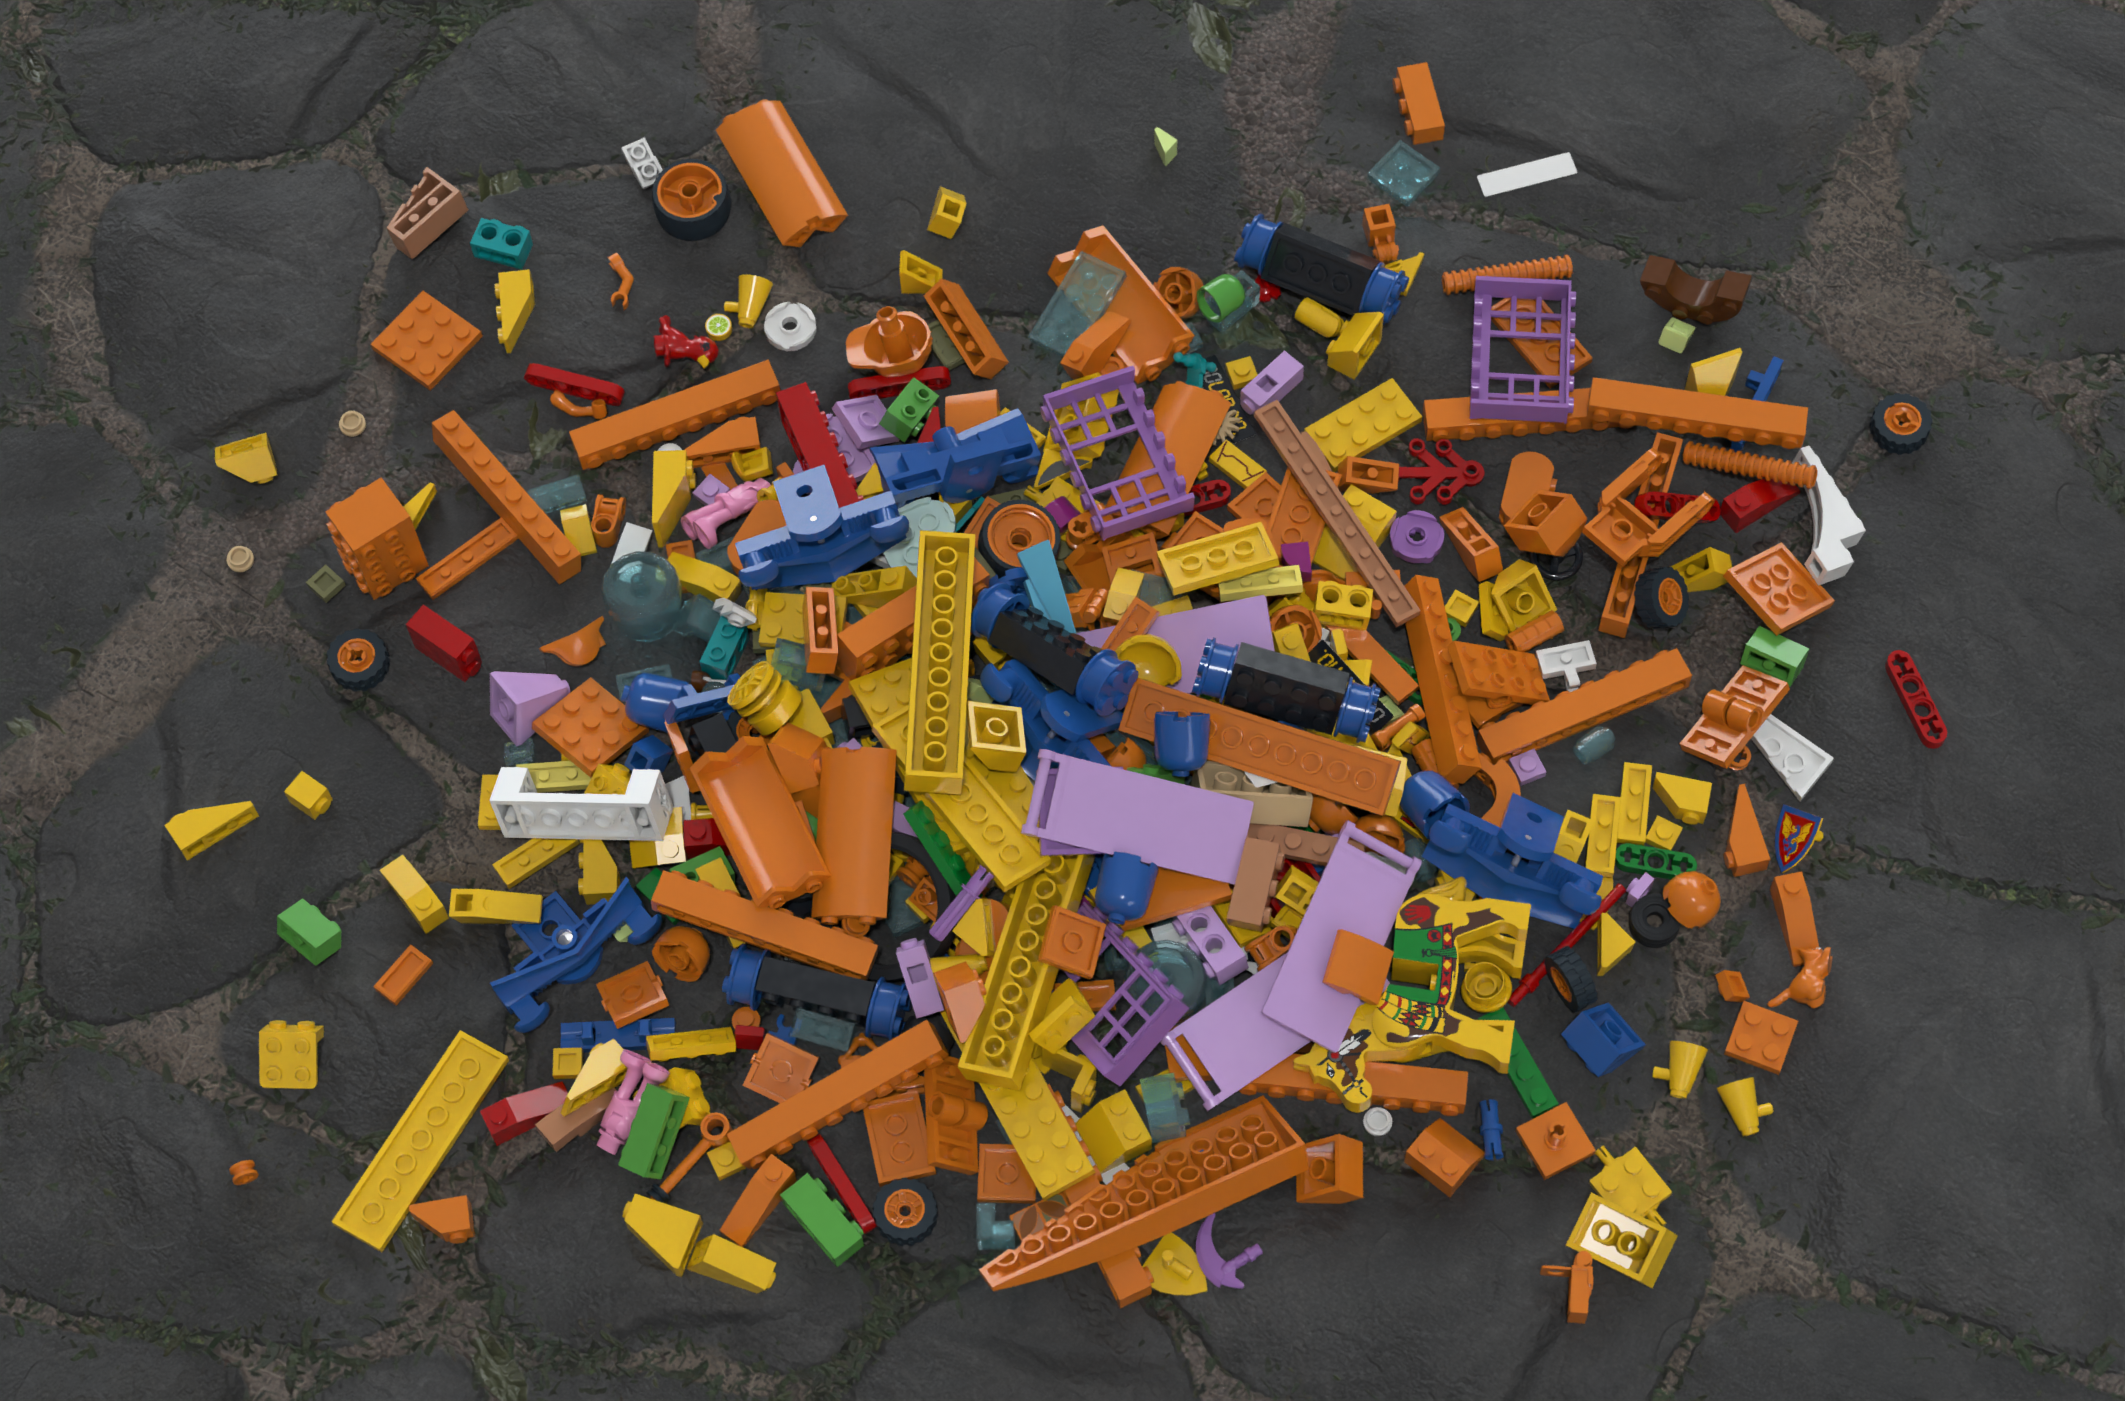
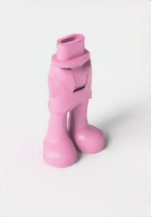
[680,478,771,549]
[596,1049,670,1155]

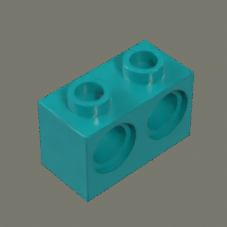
[470,218,533,270]
[700,616,750,680]

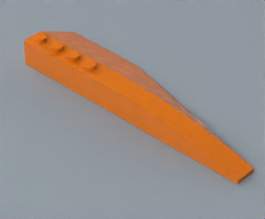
[979,1095,1309,1291]

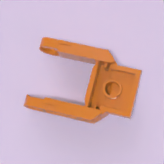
[1582,448,1715,567]

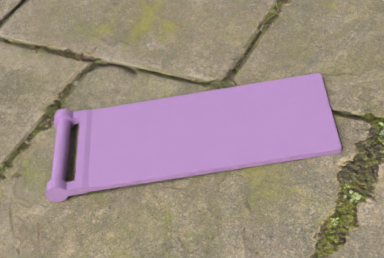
[1076,595,1275,709]
[1021,749,1254,885]
[1261,820,1422,1053]
[1160,952,1390,1111]

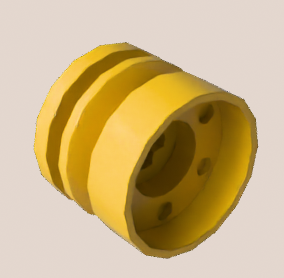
[727,661,802,735]

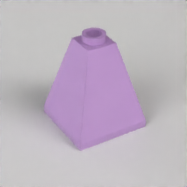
[490,671,570,746]

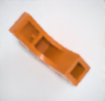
[1474,753,1521,827]

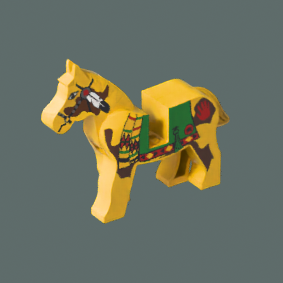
[1293,876,1531,1113]

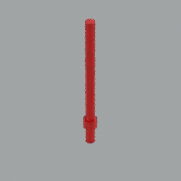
[1508,883,1626,1007]

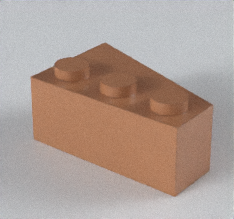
[387,167,468,259]
[1227,837,1285,932]

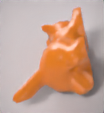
[1767,947,1833,1008]

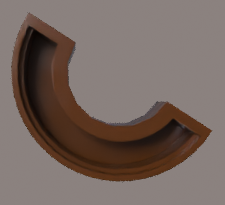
[1640,255,1752,325]

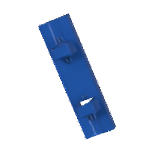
[1730,356,1784,452]
[663,673,740,724]
[560,1018,676,1053]

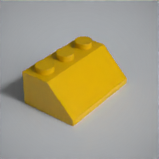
[1043,372,1119,459]

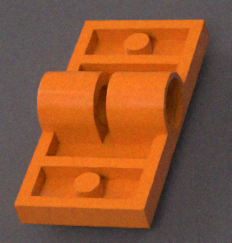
[1447,641,1550,709]
[1680,665,1790,769]
[924,1056,988,1175]

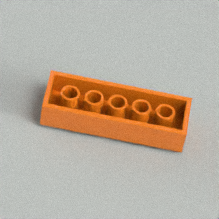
[836,557,990,680]

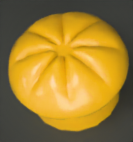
[1461,962,1512,1013]

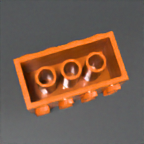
[325,477,429,600]

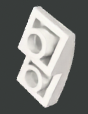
[621,137,662,190]
[609,522,653,581]
[712,598,757,627]

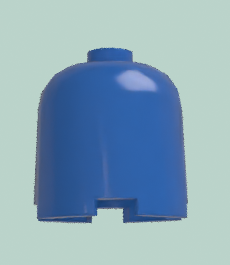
[621,673,689,733]
[1154,711,1210,777]
[1400,770,1470,840]
[1095,852,1159,924]

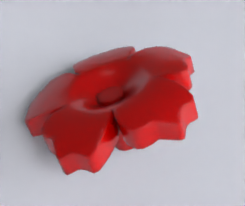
[1250,275,1281,303]

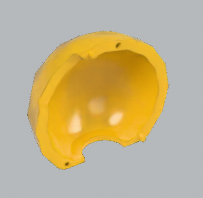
[1115,634,1182,697]

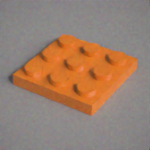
[370,291,483,391]
[1723,542,1835,636]
[532,677,649,778]

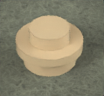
[339,411,366,437]
[227,546,254,572]

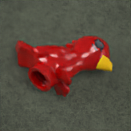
[654,315,718,369]

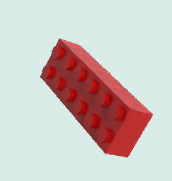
[776,382,864,508]

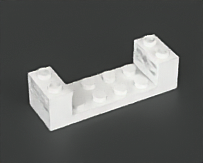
[489,767,673,841]

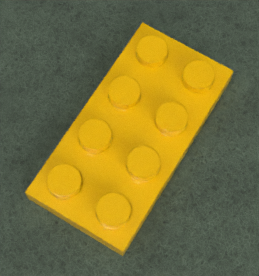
[1304,378,1422,472]
[1157,522,1279,596]

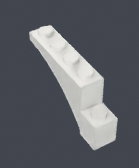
[1792,446,1866,586]

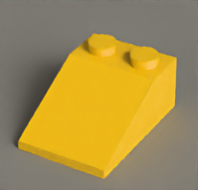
[652,450,696,548]
[1313,484,1397,581]
[1566,1192,1678,1288]

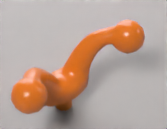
[838,1033,878,1065]

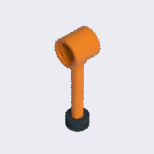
[646,1112,733,1203]

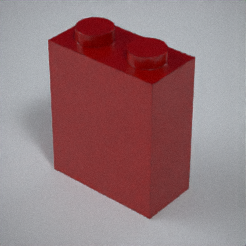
[406,604,482,682]

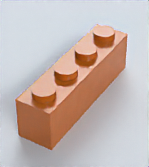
[924,279,1009,379]

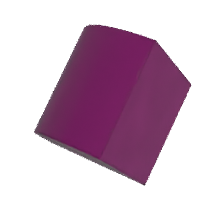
[1044,496,1081,536]
[1281,542,1312,582]

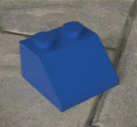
[1561,1002,1646,1077]

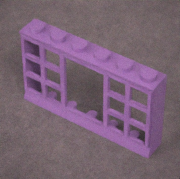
[1470,276,1576,424]
[1040,366,1195,541]
[1051,902,1189,1086]

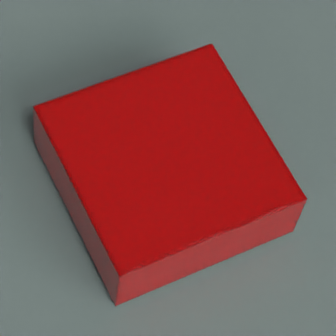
[735,1025,765,1050]

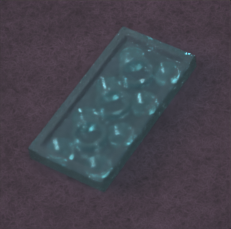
[1028,251,1127,357]

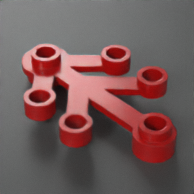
[1391,439,1484,505]

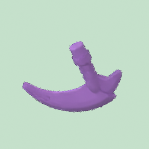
[1196,1213,1263,1289]

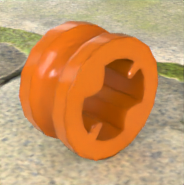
[1728,746,1751,771]
[229,1160,259,1185]

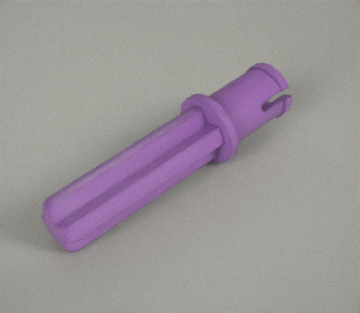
[929,865,994,941]

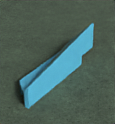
[1017,540,1076,634]

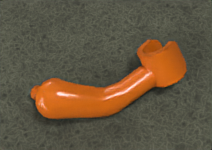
[550,390,607,419]

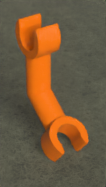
[608,253,634,310]

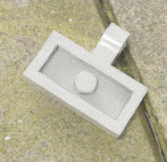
[1535,640,1597,692]

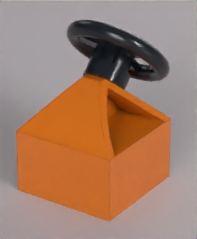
[1504,490,1587,581]

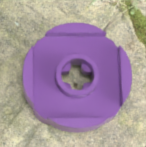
[1389,510,1444,564]

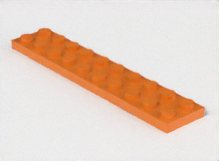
[1119,677,1401,816]

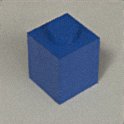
[624,735,673,773]

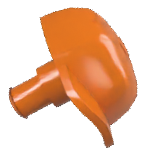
[846,306,933,377]

